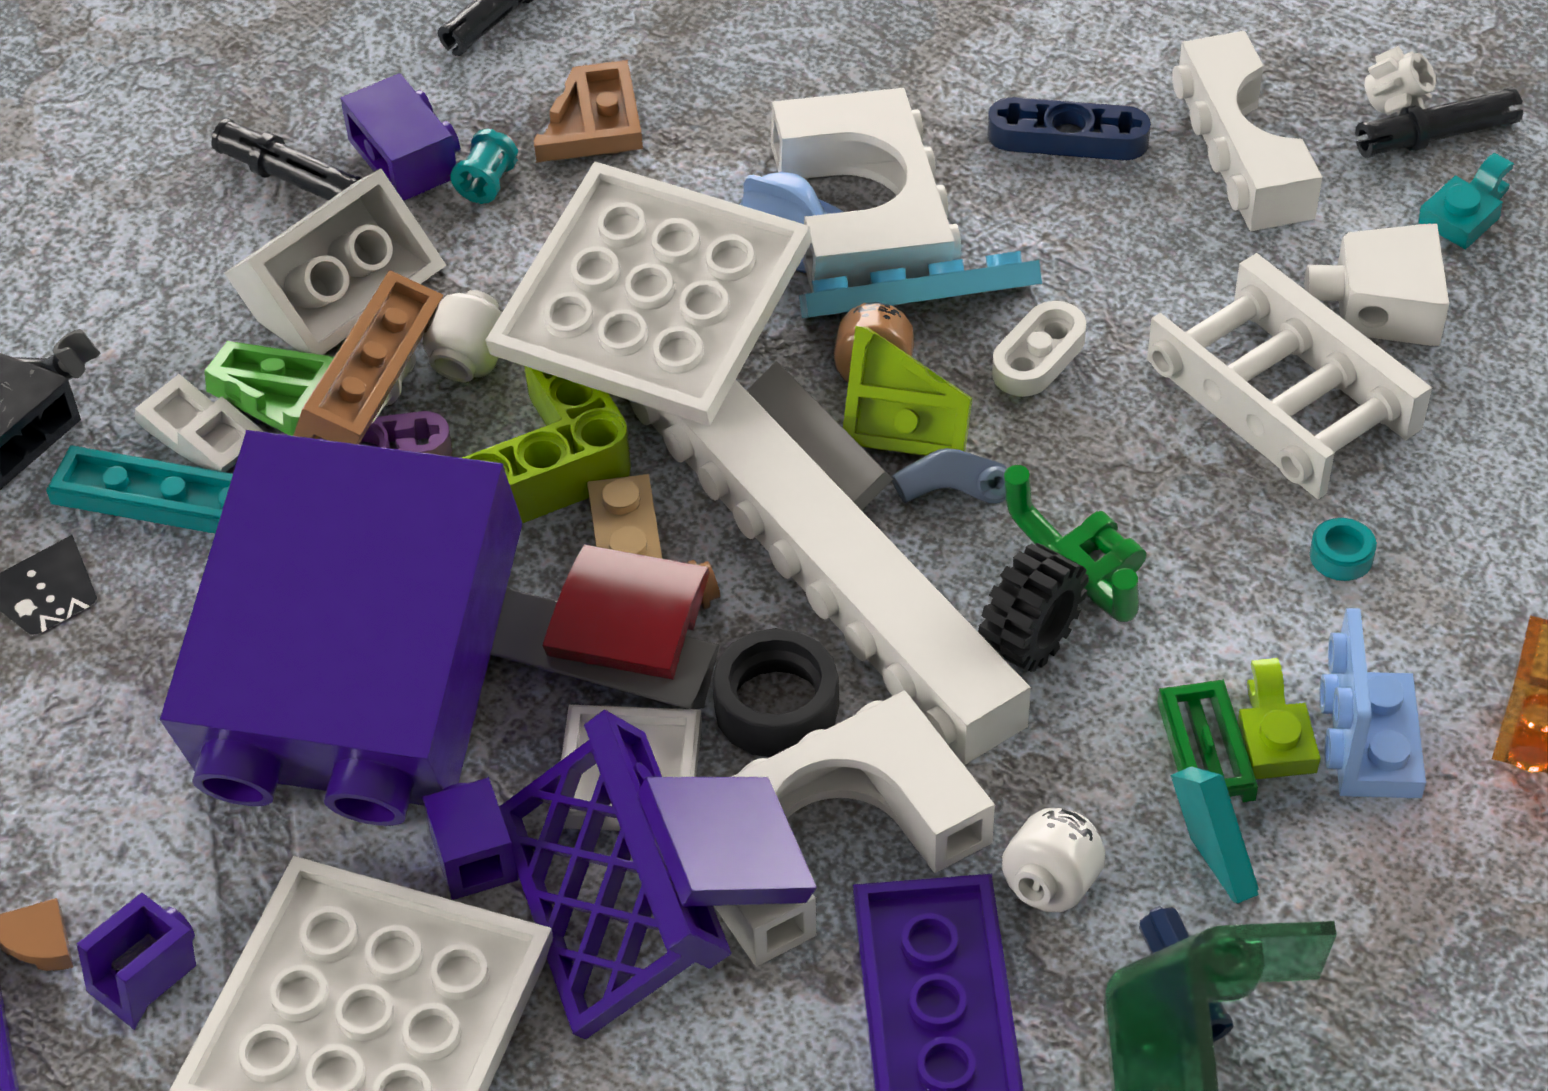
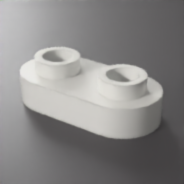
[992,301,1086,397]

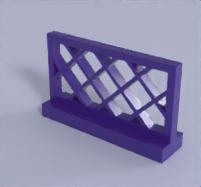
[499,709,732,1040]

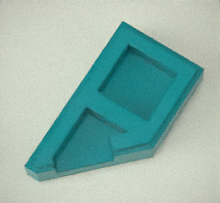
[1170,766,1259,904]

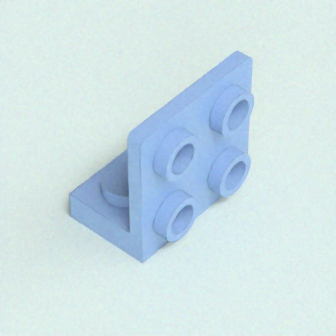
[1320,608,1426,798]

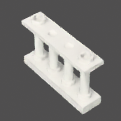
[1147,253,1432,499]

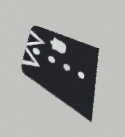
[0,535,97,636]

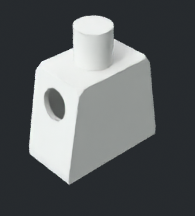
[1304,224,1449,346]

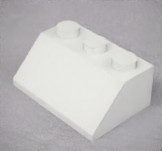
[224,168,446,355]

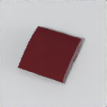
[542,545,710,680]

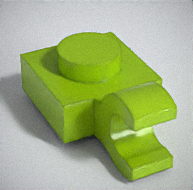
[1237,658,1321,780]

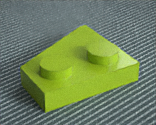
[843,326,972,455]

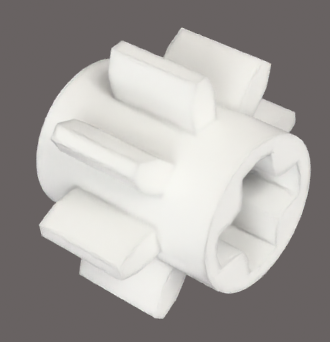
[1365,46,1436,115]

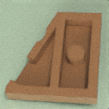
[534,60,643,163]

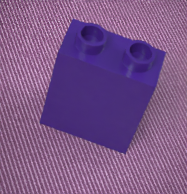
[160,430,523,826]

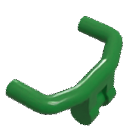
[1004,465,1147,623]

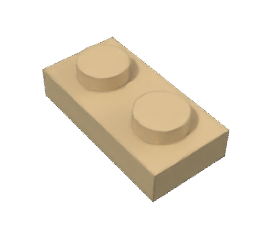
[587,474,662,559]

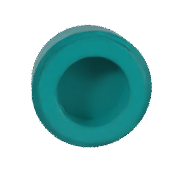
[1309,518,1377,581]

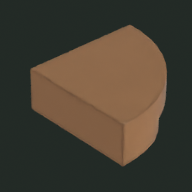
[0,898,73,971]

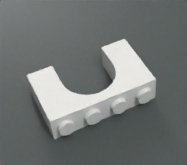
[771,88,961,293]
[714,690,995,967]

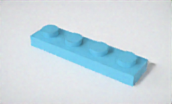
[799,251,1042,319]

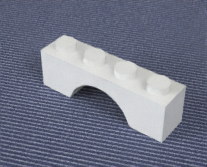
[1172,31,1322,231]

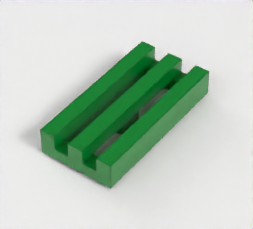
[1157,679,1258,803]

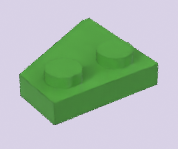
[204,341,334,436]

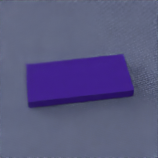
[853,874,1024,1091]

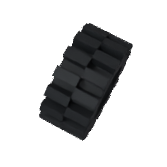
[978,543,1089,672]

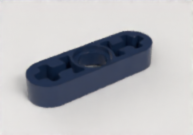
[987,97,1151,161]

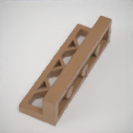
[293,270,444,444]

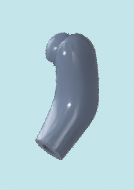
[891,448,1007,504]

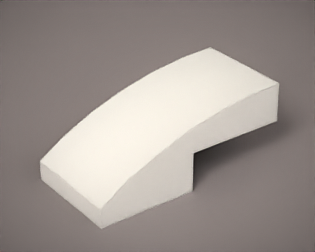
[135,374,264,472]

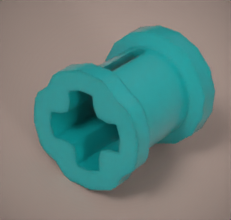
[450,128,519,204]

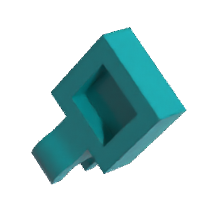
[1418,153,1514,250]

